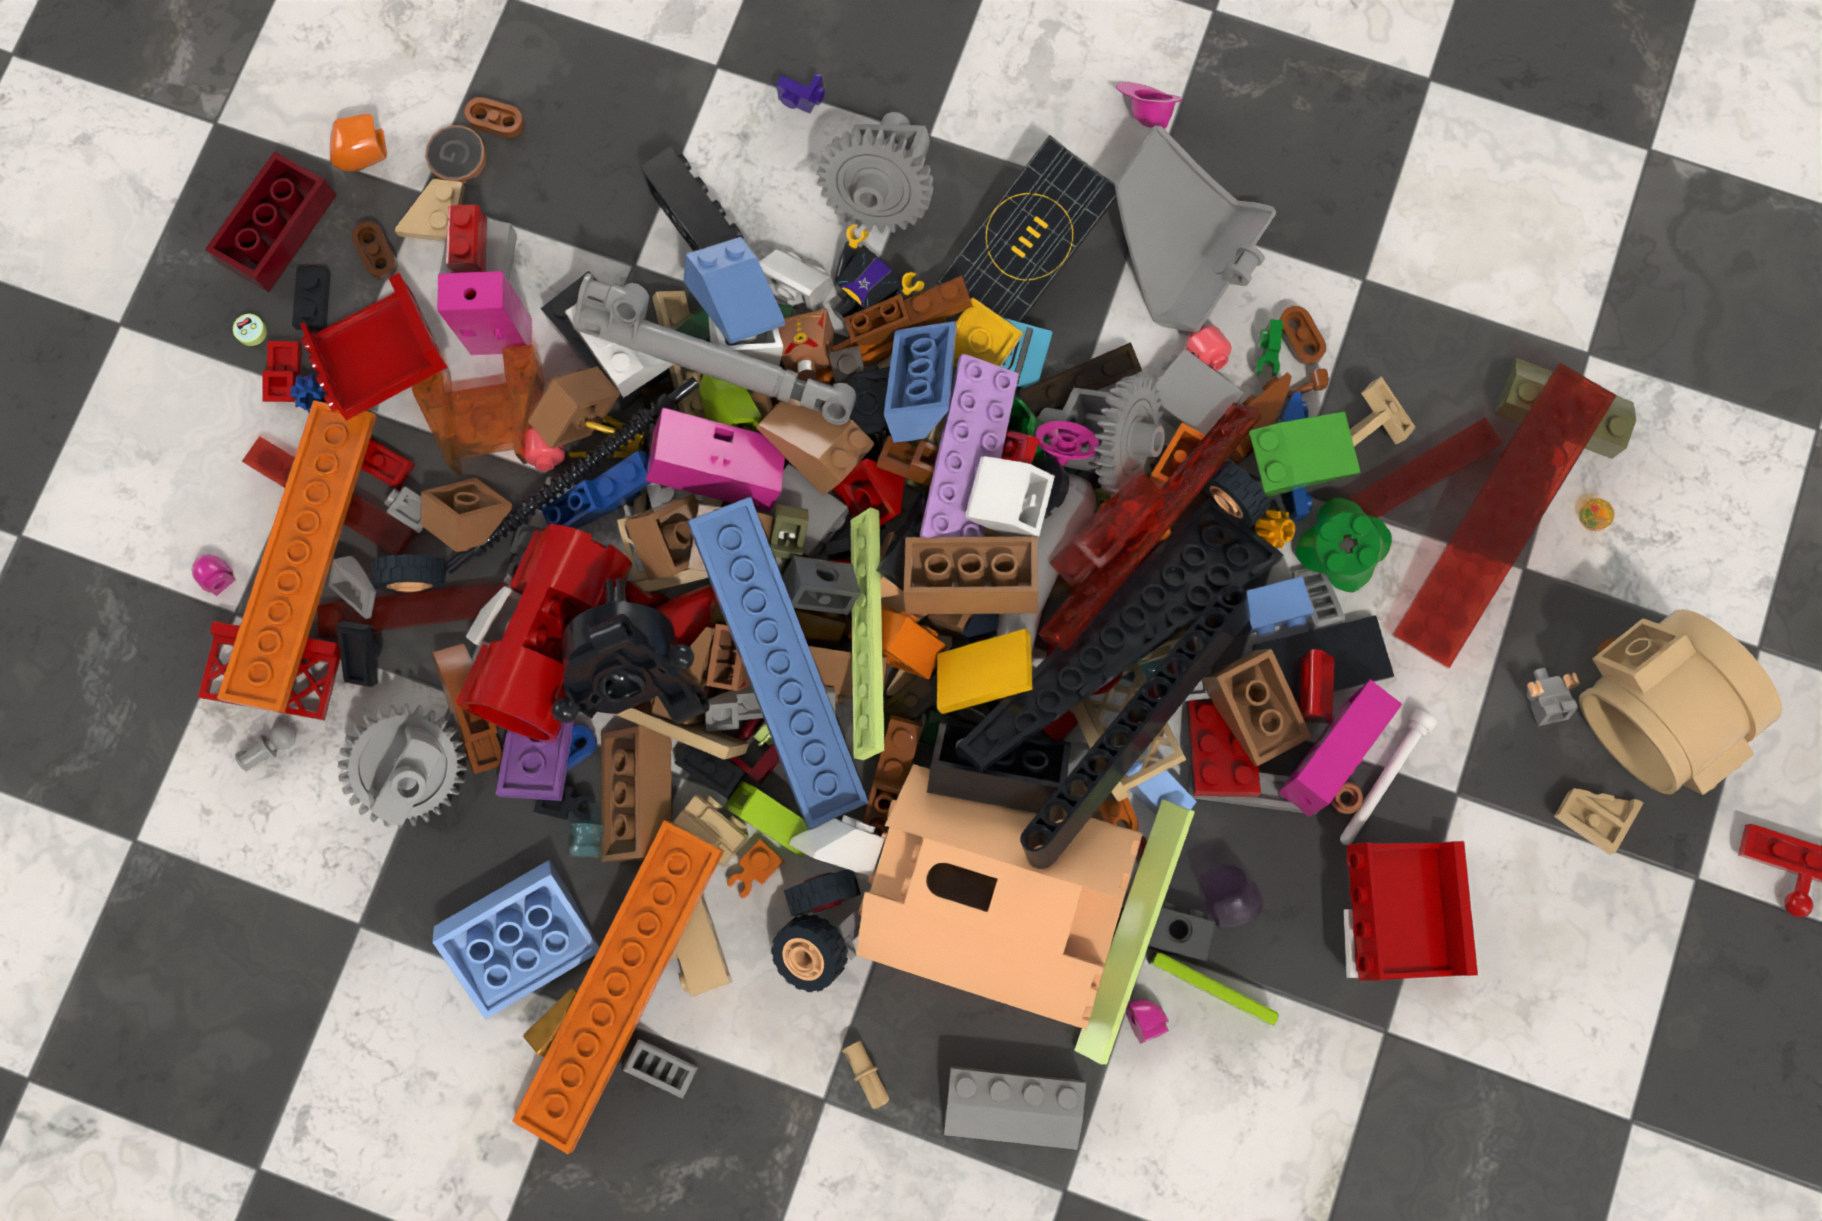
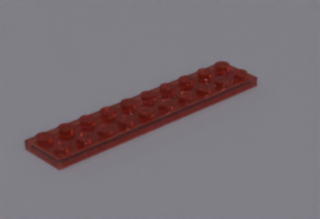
[1391,363,1617,669]

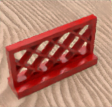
[198,621,341,721]

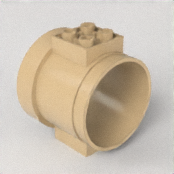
[1579,609,1782,795]

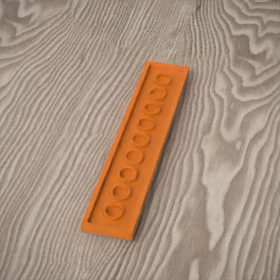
[217,400,377,714]
[512,820,725,1155]

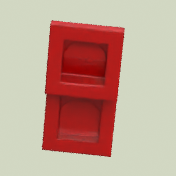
[262,341,302,402]

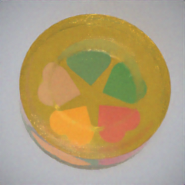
[1579,498,1615,532]

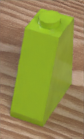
[699,374,762,433]
[724,781,808,858]

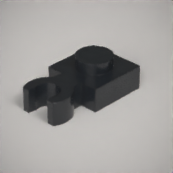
[533,785,596,820]

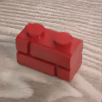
[446,204,487,273]

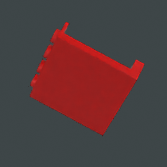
[300,273,448,421]
[1347,841,1478,981]

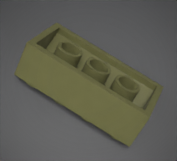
[1494,358,1636,459]

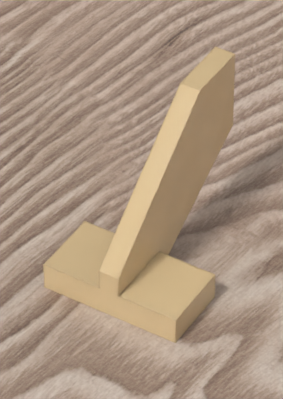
[1350,376,1416,447]

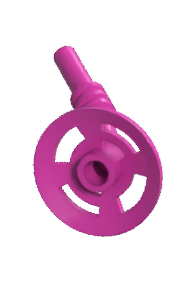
[1035,421,1099,466]

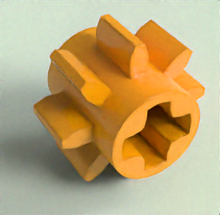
[1255,509,1295,548]

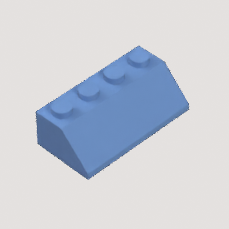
[884,321,957,443]

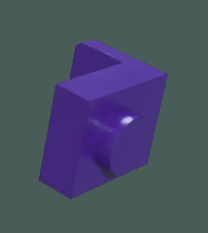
[776,74,825,114]

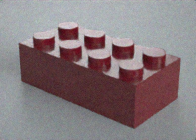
[205,151,337,293]

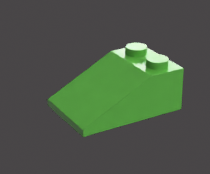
[1249,411,1361,497]

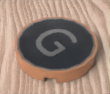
[425,125,487,184]

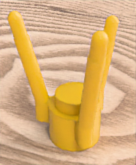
[569,415,645,459]

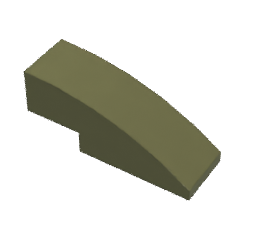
[769,504,809,577]

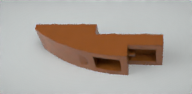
[844,276,973,346]
[1198,372,1292,474]
[876,436,939,487]
[432,643,502,774]
[862,715,923,836]

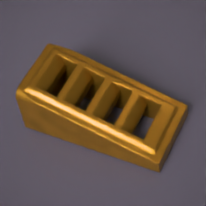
[523,988,577,1057]

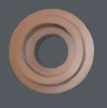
[1330,781,1363,814]

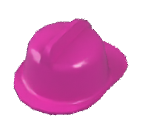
[1116,82,1183,129]

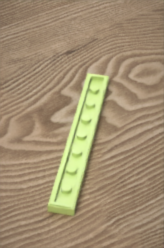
[850,507,884,760]
[1074,799,1195,1064]

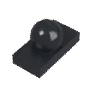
[336,621,382,687]

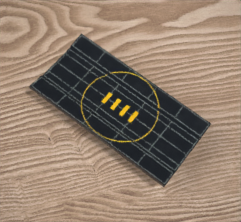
[937,135,1117,322]

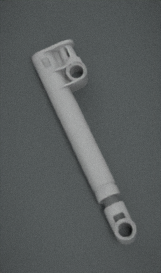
[573,273,856,425]

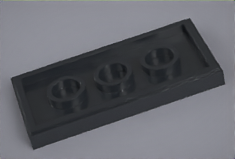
[1252,615,1394,701]

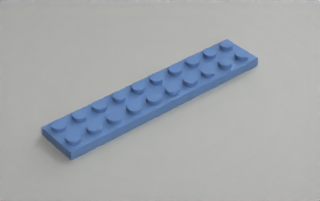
[687,497,869,829]

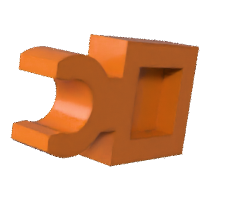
[727,839,785,899]

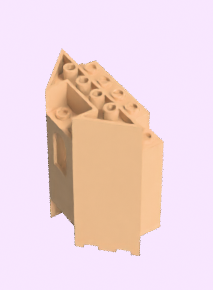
[856,764,1143,1030]

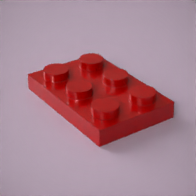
[1187,701,1261,797]

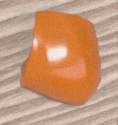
[330,114,387,172]

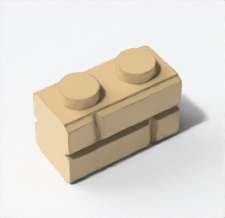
[672,794,749,867]

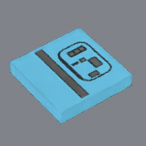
[1002,317,1053,388]

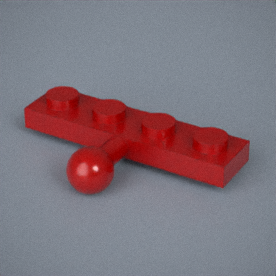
[1738,824,1822,918]

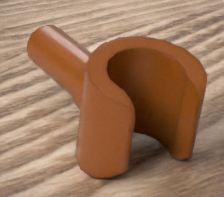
[1287,369,1329,399]

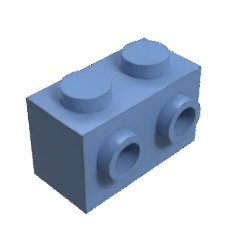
[1244,576,1314,637]

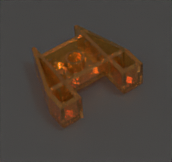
[412,344,545,475]

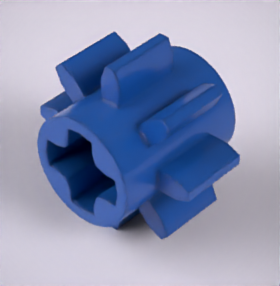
[290,373,328,413]

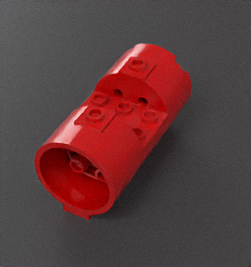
[456,524,632,743]

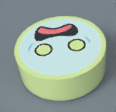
[233,314,267,346]

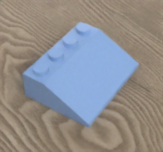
[433,860,600,1019]

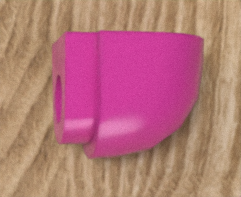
[191,554,236,596]
[1125,999,1169,1044]

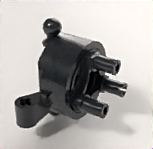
[551,578,710,724]

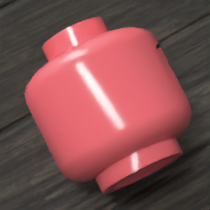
[1185,325,1232,371]
[524,427,565,471]

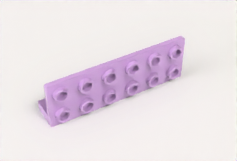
[920,354,1019,539]

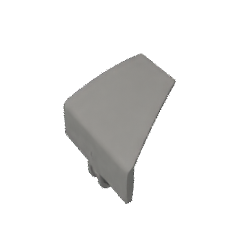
[1114,125,1276,333]

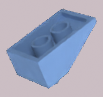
[684,237,785,344]

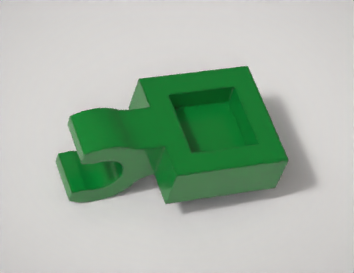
[1254,319,1283,377]

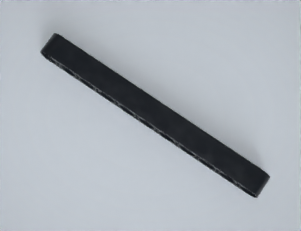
[1020,584,1250,869]

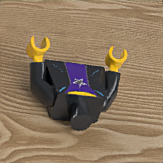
[832,224,924,322]

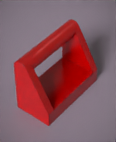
[1298,649,1335,724]

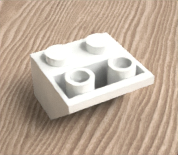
[965,456,1055,537]

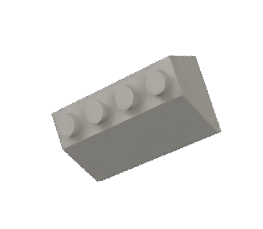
[944,1066,1086,1150]

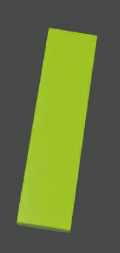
[1149,952,1279,1026]

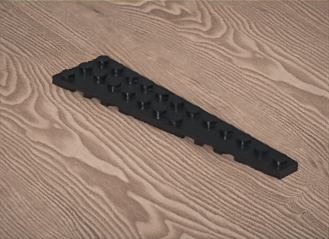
[957,497,1284,772]

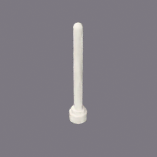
[1340,709,1438,845]

